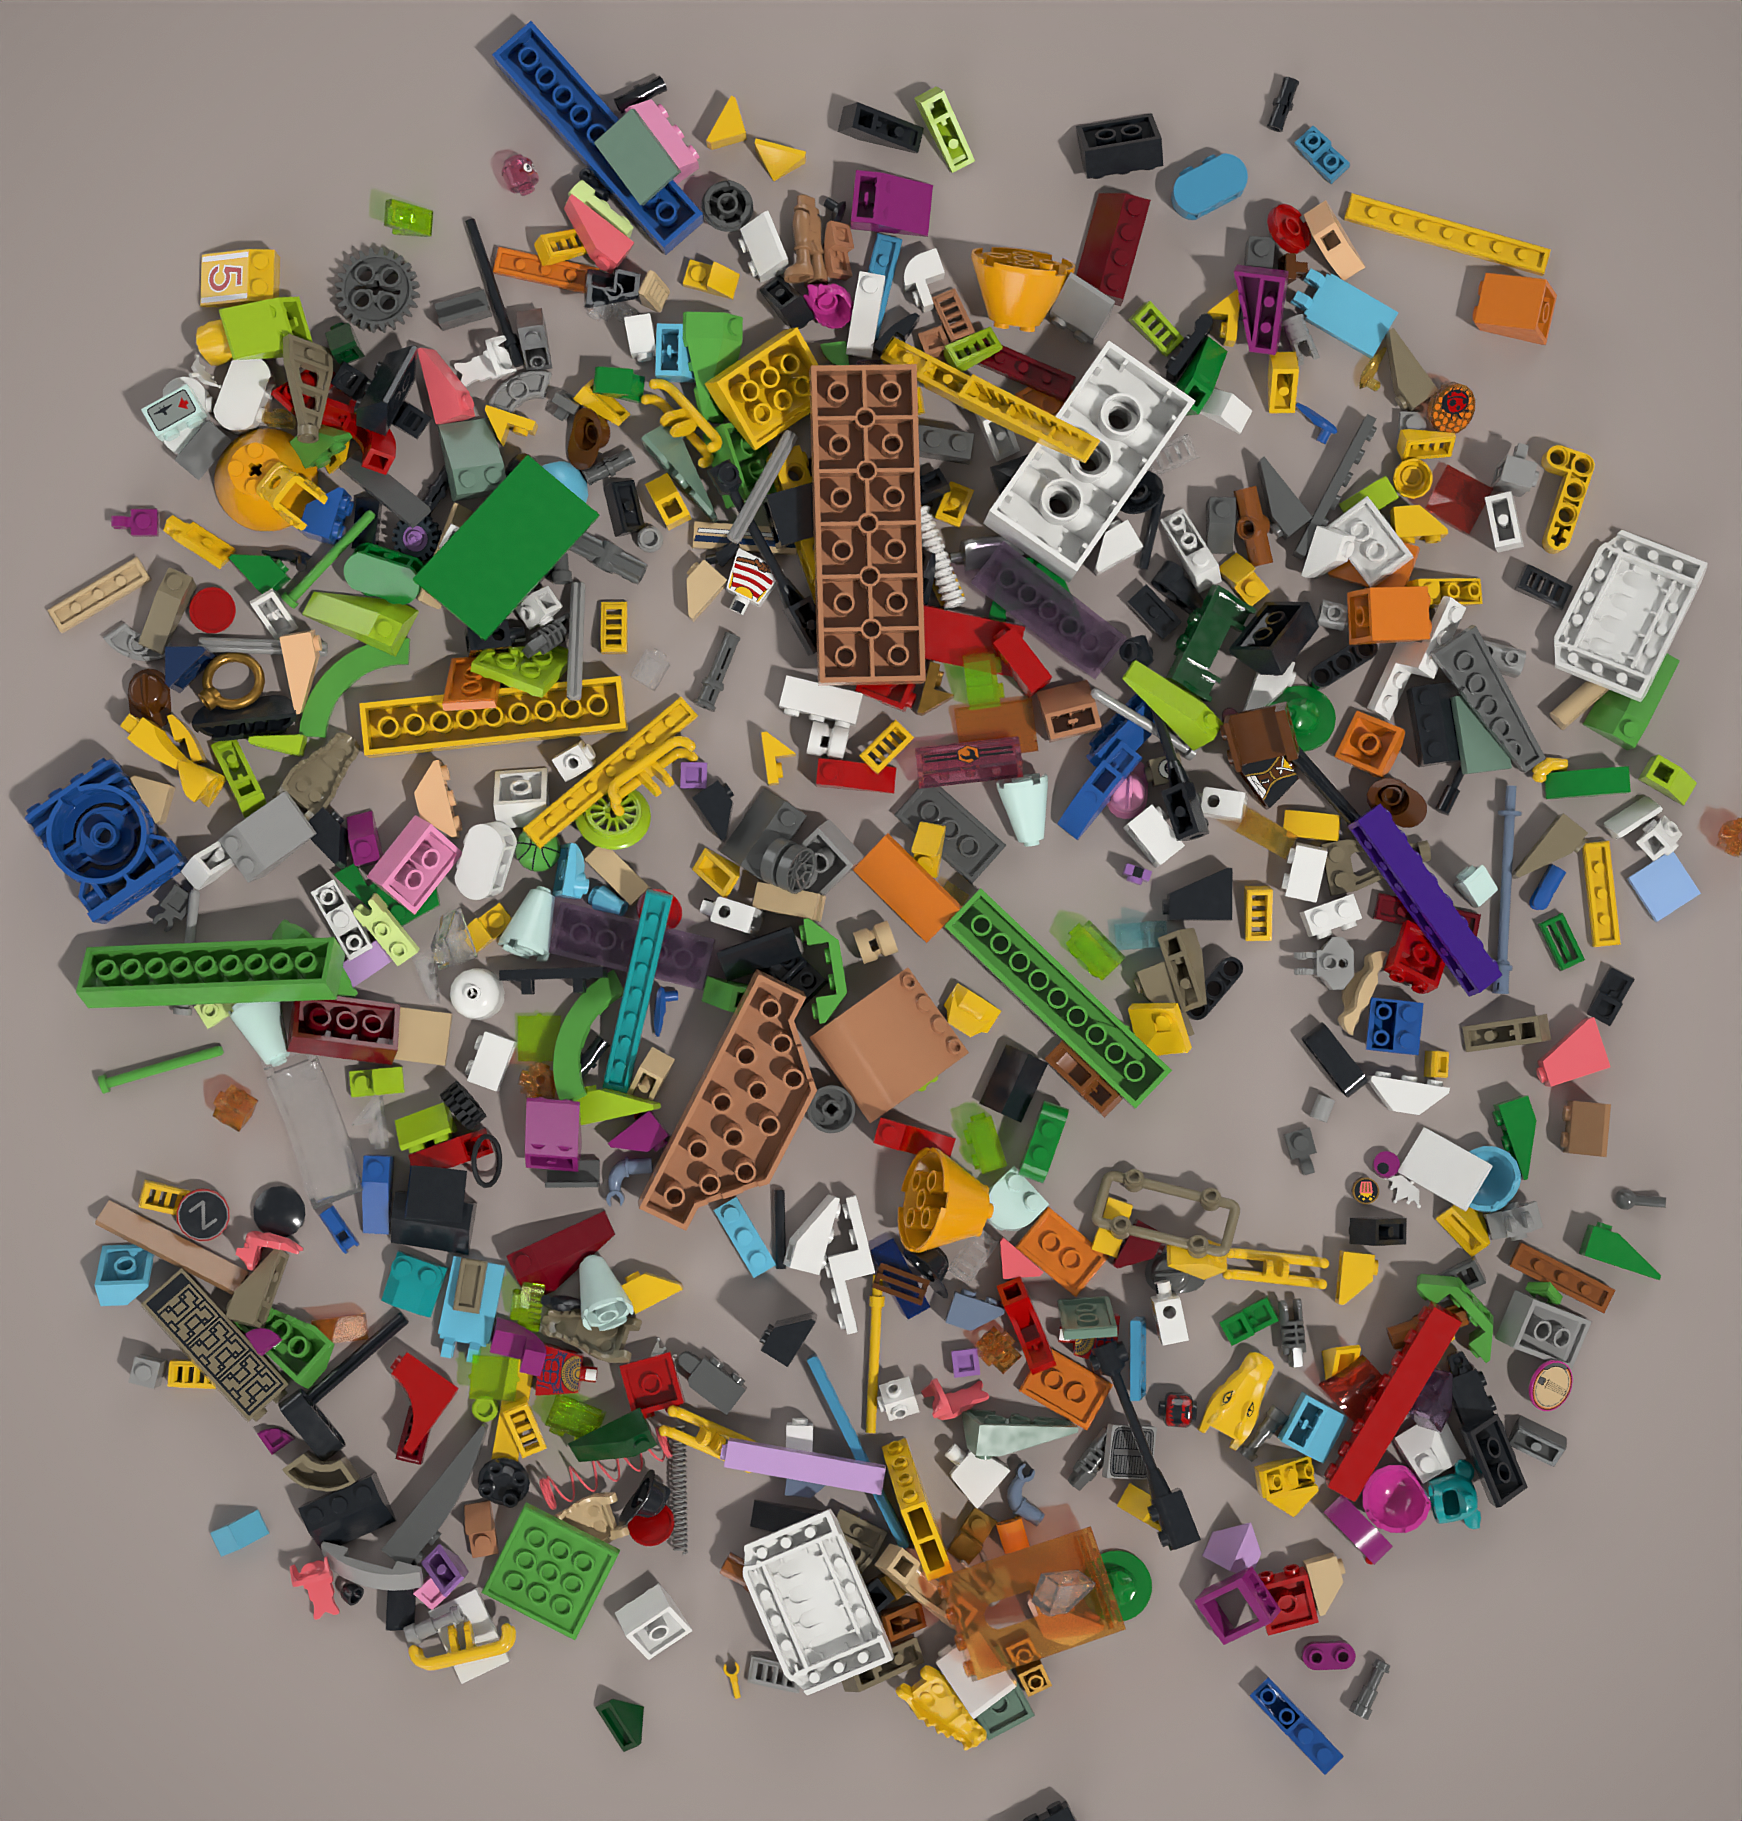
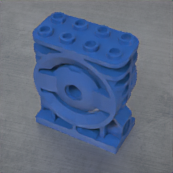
[25,758,188,924]

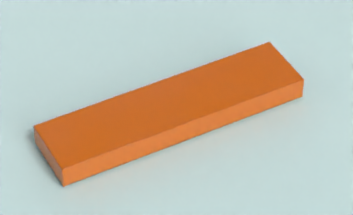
[493,247,600,293]

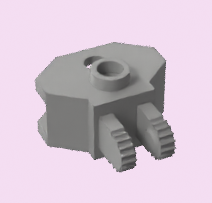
[1294,937,1354,990]
[1484,1201,1543,1241]

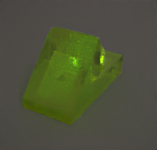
[384,199,433,237]

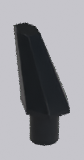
[706,542,740,567]

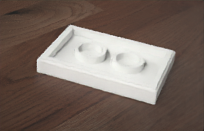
[1326,496,1414,588]
[1398,1127,1493,1211]
[428,1588,510,1684]

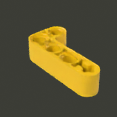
[1541,445,1595,554]

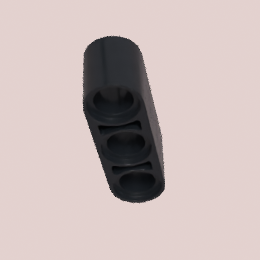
[1307,643,1378,690]
[1186,957,1243,1020]
[1301,1022,1369,1098]
[278,1388,346,1461]

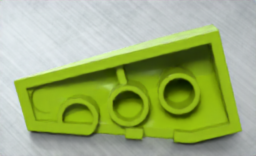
[302,592,419,657]
[1122,660,1223,751]

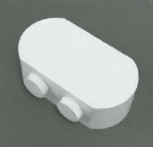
[213,359,276,435]
[163,377,214,455]
[455,821,517,900]

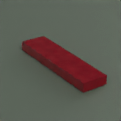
[976,338,1076,402]
[1373,893,1481,936]

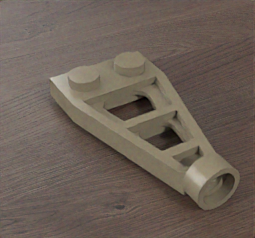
[283,334,333,444]
[1320,840,1431,896]
[836,1507,888,1574]

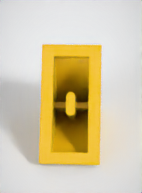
[706,96,747,150]

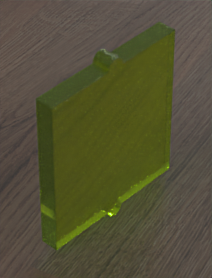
[518,1013,561,1064]
[468,1354,520,1401]

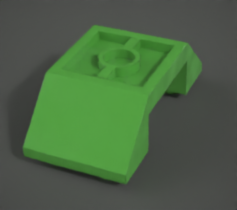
[799,918,847,1024]

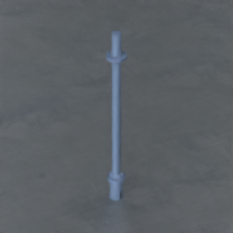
[1492,786,1522,994]

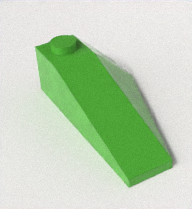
[1582,653,1680,751]
[233,1308,335,1389]

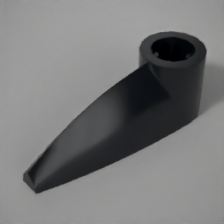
[1151,560,1204,615]

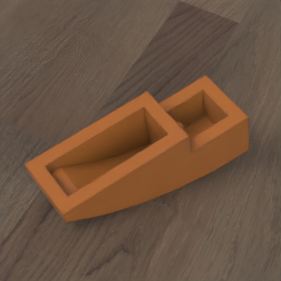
[1045,1040,1122,1118]

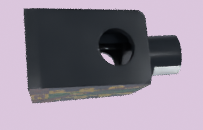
[464,620,526,657]

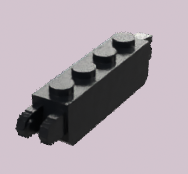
[1444,1351,1516,1457]

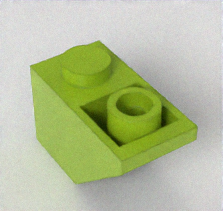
[1638,754,1697,806]

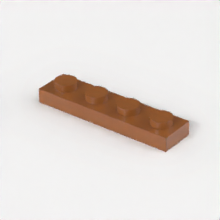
[1508,1242,1616,1313]

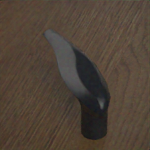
[823,197,846,241]
[262,549,312,572]
[540,1295,581,1311]

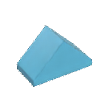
[210,1509,270,1557]

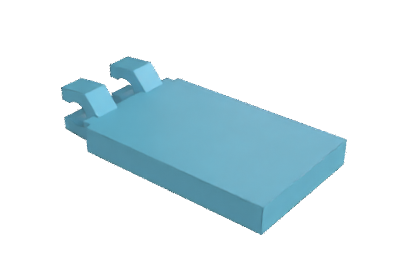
[1290,268,1399,359]
[438,1256,506,1364]

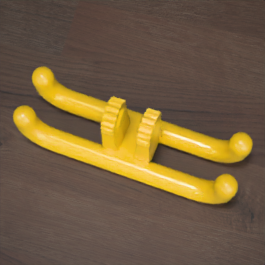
[641,378,723,468]
[607,736,698,816]
[1222,1248,1329,1290]
[658,1405,757,1473]
[408,1621,516,1671]

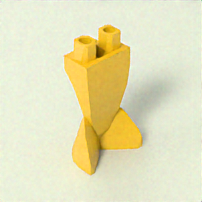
[120,714,226,808]

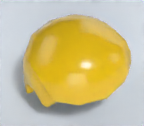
[1393,458,1433,499]

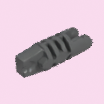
[522,612,570,658]
[1278,1298,1306,1368]
[1068,1426,1107,1491]

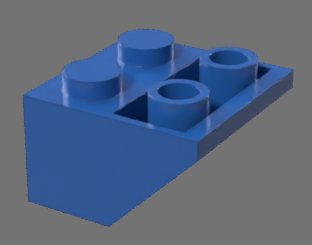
[298,487,354,546]
[1365,997,1424,1055]

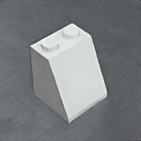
[936,1627,1017,1719]

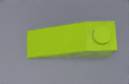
[914,86,975,173]
[210,740,267,819]
[576,1085,661,1126]

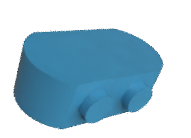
[1171,153,1248,220]

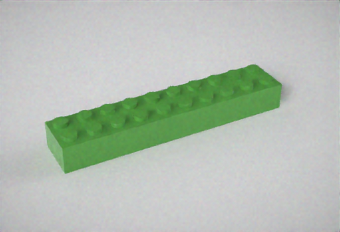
[944,888,1172,1109]
[76,937,345,1008]

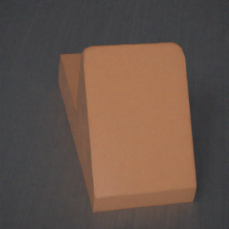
[464,1500,500,1558]

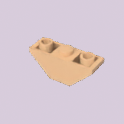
[1303,200,1366,281]
[414,760,463,839]

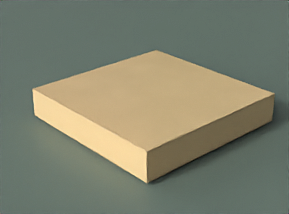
[394,1007,453,1066]

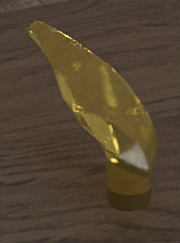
[1359,347,1387,391]

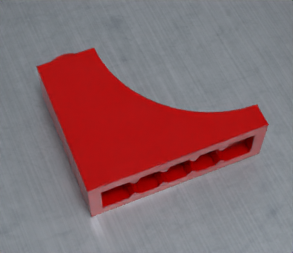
[873,1116,956,1157]
[390,1352,459,1456]

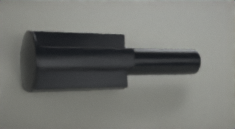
[1435,765,1464,816]

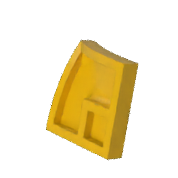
[1128,1003,1192,1056]

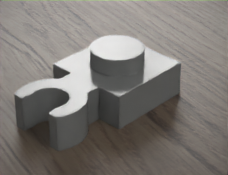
[153,883,189,932]

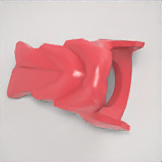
[235,1231,304,1271]
[921,1378,989,1420]
[290,1556,340,1620]

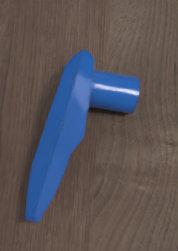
[1296,403,1338,445]
[654,987,678,1037]

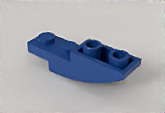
[1057,741,1142,840]
[1250,1677,1344,1775]

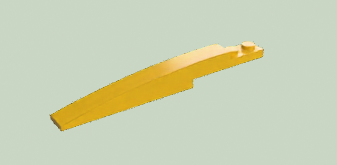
[880,337,1100,463]

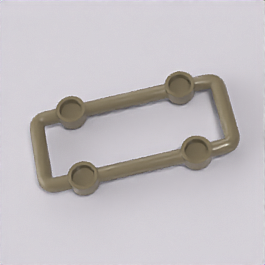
[1092,1169,1240,1258]

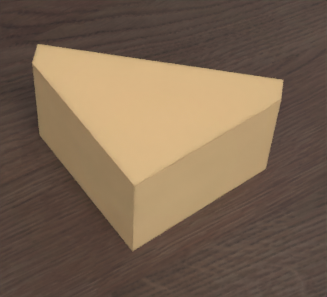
[130,776,176,825]

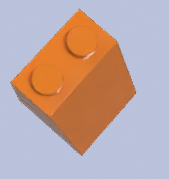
[1472,273,1557,345]
[1347,586,1432,645]

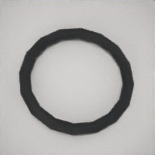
[471,1134,502,1188]

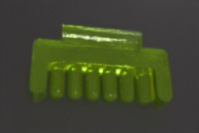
[510,1282,545,1332]

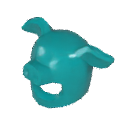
[1428,1459,1481,1529]

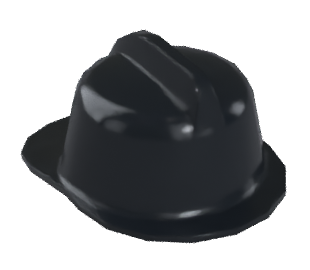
[903,1247,949,1298]
[619,1469,671,1526]

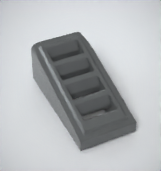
[1436,1256,1486,1304]

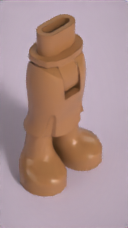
[784,195,828,289]

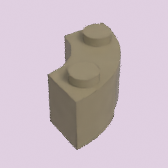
[282,1450,361,1492]

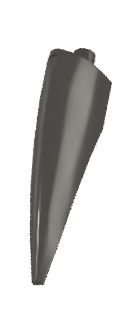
[949,535,1026,571]

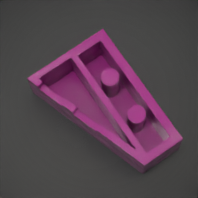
[1233,264,1289,355]

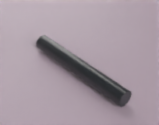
[1138,494,1165,570]
[774,1190,786,1269]

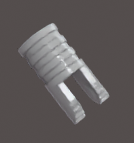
[1282,314,1320,366]

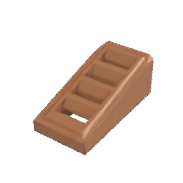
[932,288,975,343]

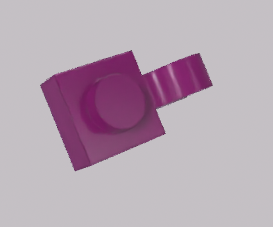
[111,509,159,537]

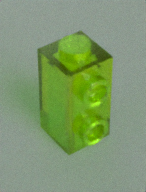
[1065,920,1125,981]
[963,1112,1007,1174]

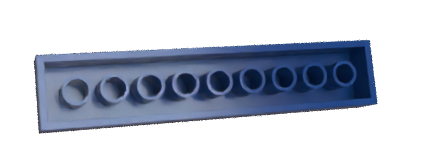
[492,21,705,255]

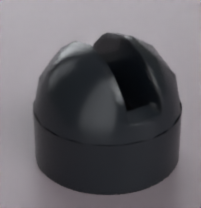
[340,1582,364,1606]

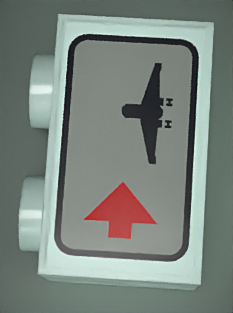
[141,384,207,441]

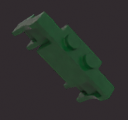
[1166,585,1257,702]

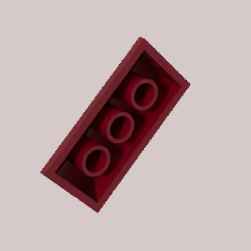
[1076,193,1151,306]
[287,996,400,1065]

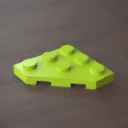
[471,645,568,698]

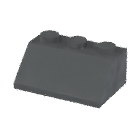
[720,788,807,882]

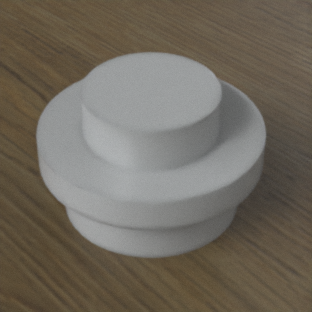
[637,526,663,553]

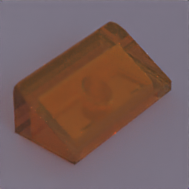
[311,1313,369,1343]

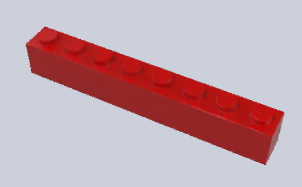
[1324,1301,1462,1502]

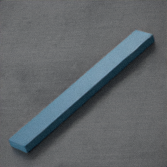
[807,1354,909,1549]

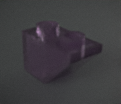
[1408,1368,1453,1433]

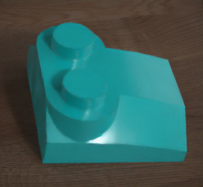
[381,1250,448,1318]

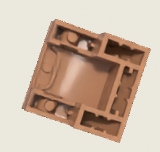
[809,967,969,1123]

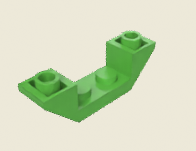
[1416,1274,1493,1363]

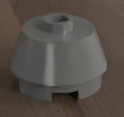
[701,180,753,232]

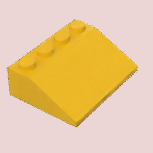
[704,327,818,450]

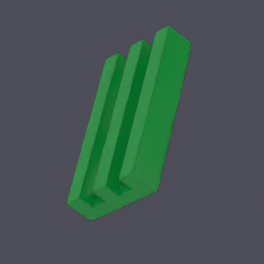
[1538,913,1585,971]

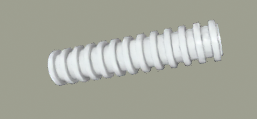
[921,506,966,609]

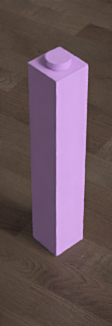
[720,1437,886,1495]

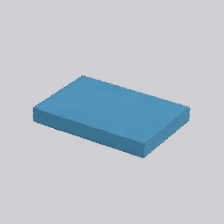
[1130,1316,1146,1401]

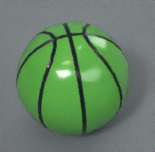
[515,831,561,872]

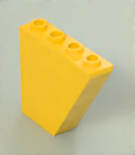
[881,1438,953,1581]

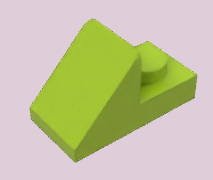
[349,1067,405,1097]

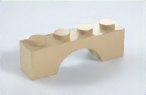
[875,1544,978,1633]

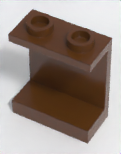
[1220,702,1300,773]

